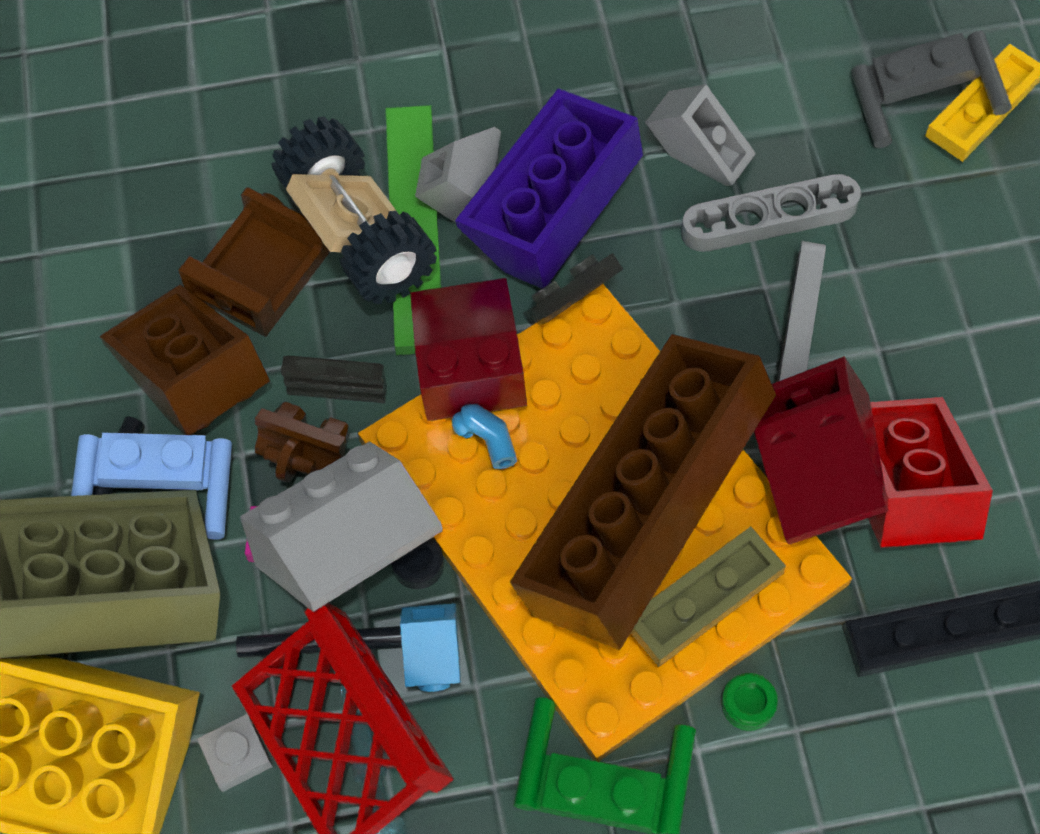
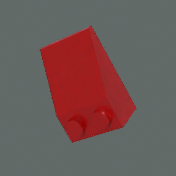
[868,397,993,547]

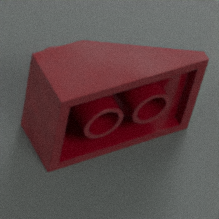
[410,278,527,421]

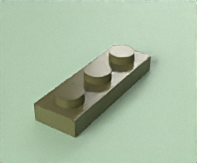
[631,527,786,667]

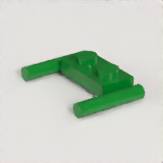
[513,697,696,834]

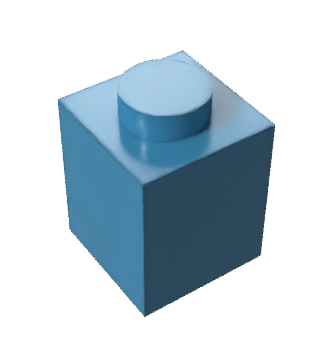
[400,604,460,692]

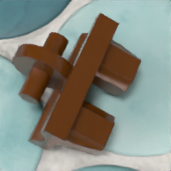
[255,401,349,483]

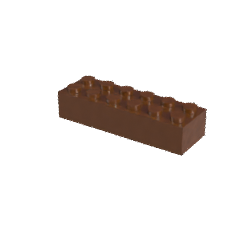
[510,334,776,650]

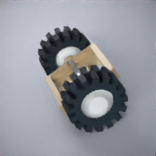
[272,117,437,304]

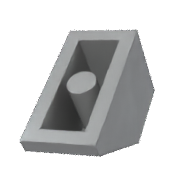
[645,84,756,186]

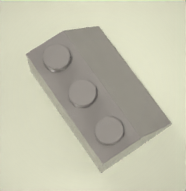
[240,441,443,612]

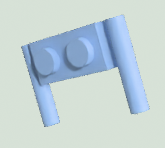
[71,432,232,540]

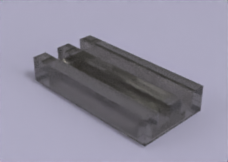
[281,355,387,403]

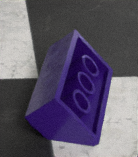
[455,88,643,289]

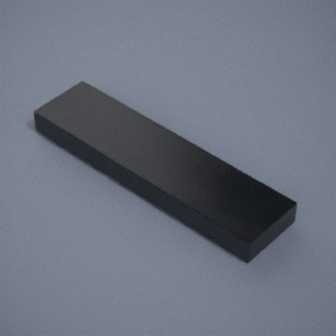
[842,581,1040,677]

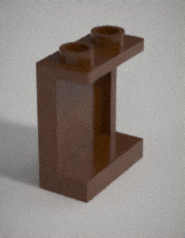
[178,187,330,337]

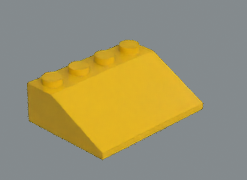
[0,655,200,834]

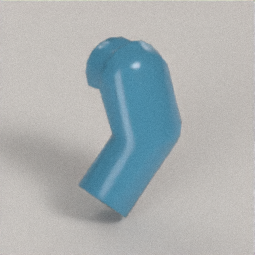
[451,404,517,469]

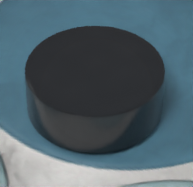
[391,538,444,589]

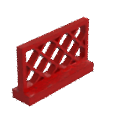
[232,603,454,834]

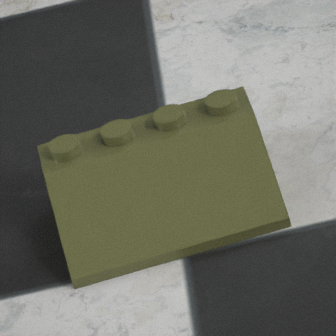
[0,490,220,658]

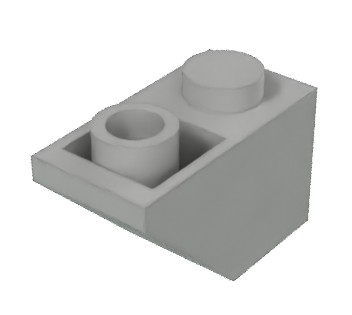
[415,127,501,222]

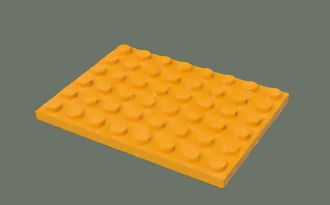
[358,283,852,762]

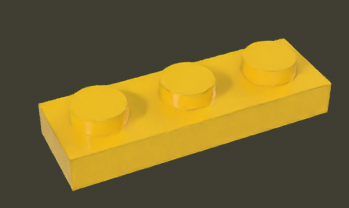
[925,44,1040,162]

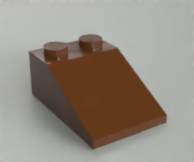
[100,285,270,435]

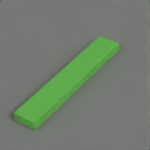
[386,105,441,355]

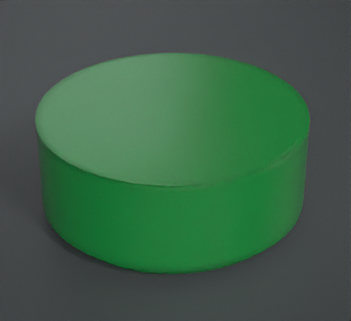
[721,673,778,731]

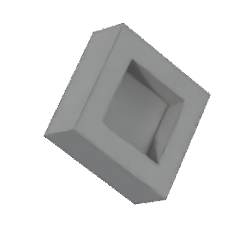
[197,714,272,793]

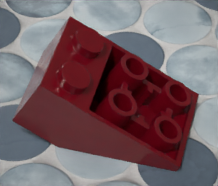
[754,356,889,545]

